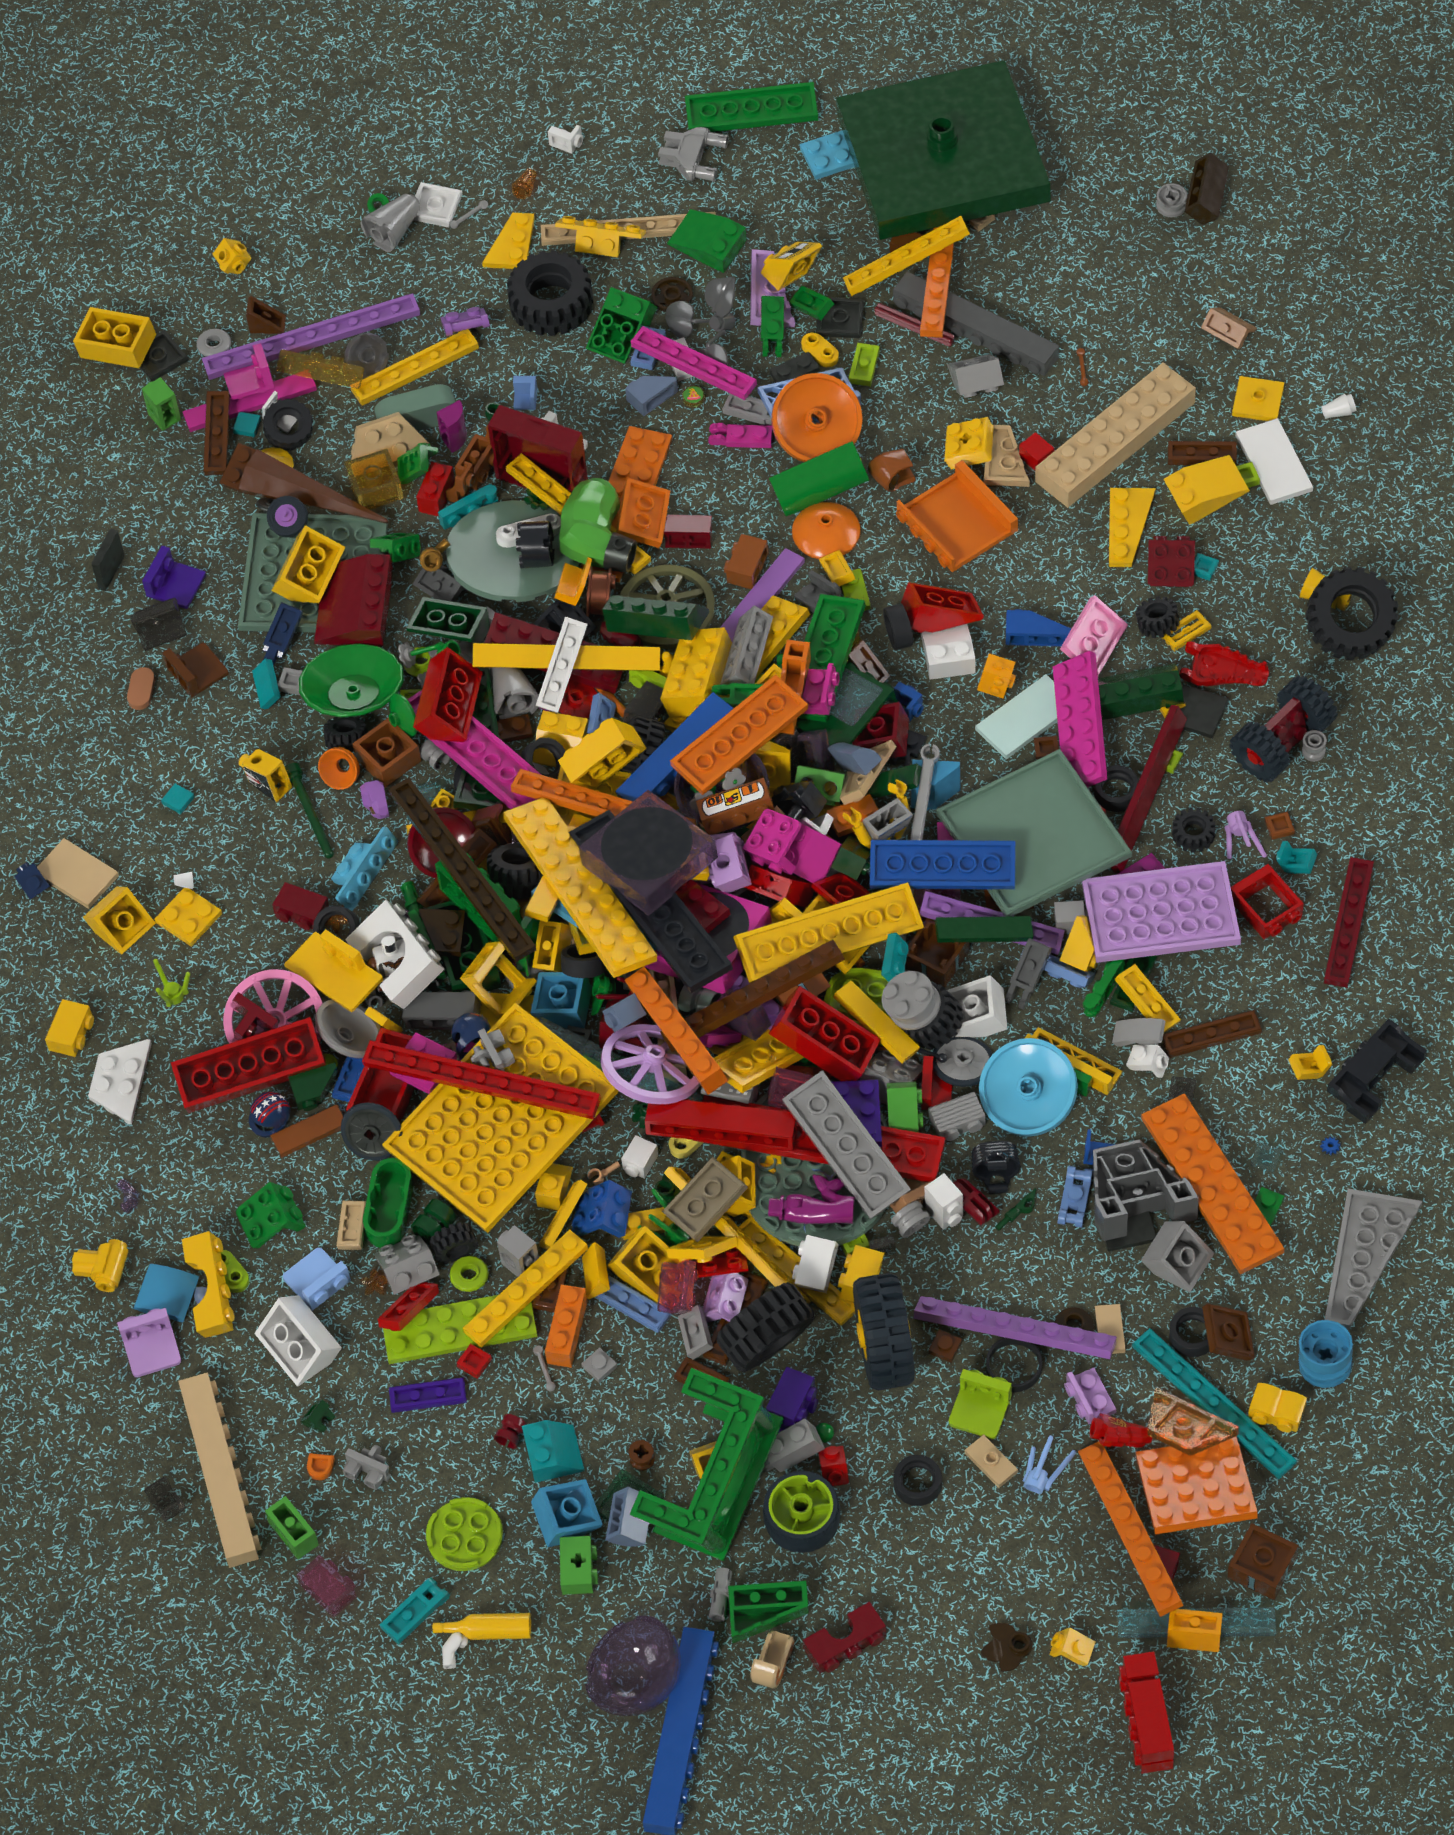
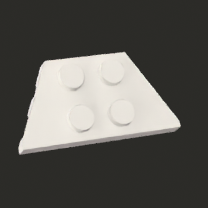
[88,1039,152,1125]

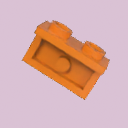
[826,794,878,838]

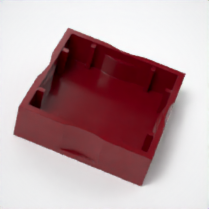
[488,405,588,493]

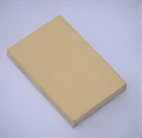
[37,838,119,909]

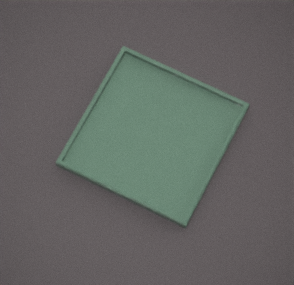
[936,749,1132,917]

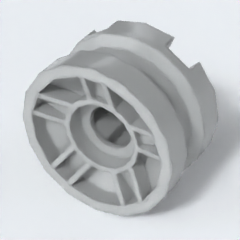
[1156,183,1187,217]
[891,1201,931,1238]

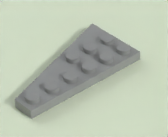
[1325,1189,1422,1330]

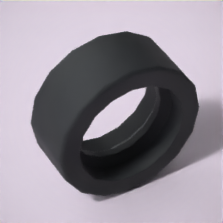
[883,603,913,650]
[521,738,565,779]
[1094,765,1139,812]
[313,905,360,944]
[561,944,607,978]
[1169,1307,1209,1357]
[893,1455,942,1506]

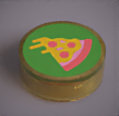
[682,386,705,408]

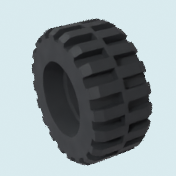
[507,250,593,336]
[1305,567,1398,660]
[717,1282,815,1372]

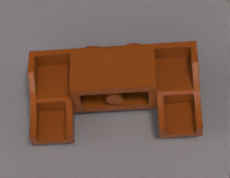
[445,425,494,503]

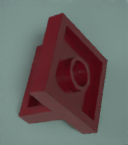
[232,992,278,1041]

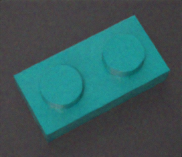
[881,933,909,982]

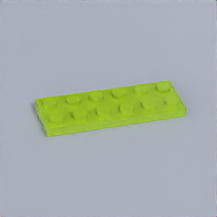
[383,1295,538,1364]

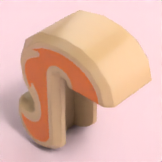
[750,1630,794,1689]

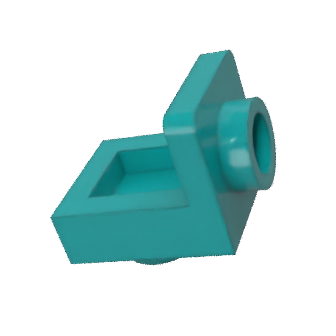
[1276,841,1318,874]

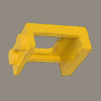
[460,941,537,1018]

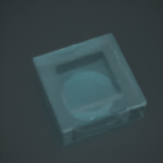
[416,782,437,801]

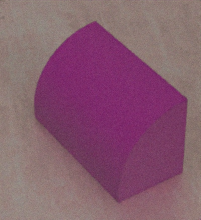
[436,400,467,453]

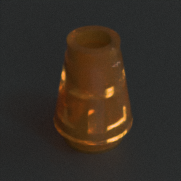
[512,168,537,199]

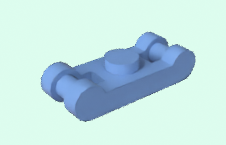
[1057,1166,1093,1228]

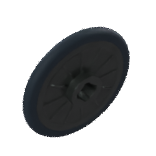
[341,1103,403,1161]

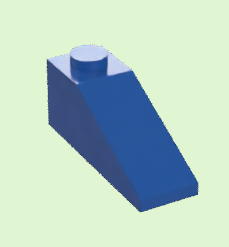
[1006,609,1071,646]

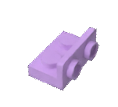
[703,1273,748,1323]
[1064,1368,1116,1424]

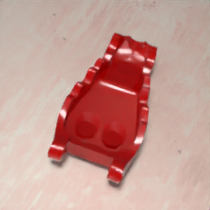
[1179,641,1269,686]

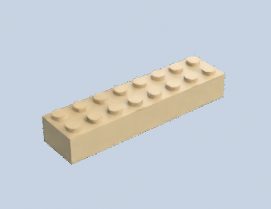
[1035,363,1196,508]

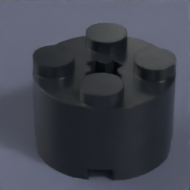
[516,521,555,569]

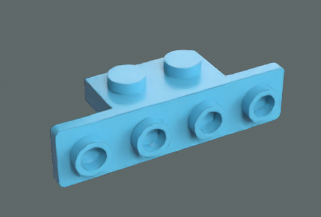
[331,827,398,911]

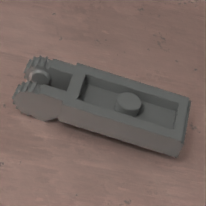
[1005,938,1052,1010]

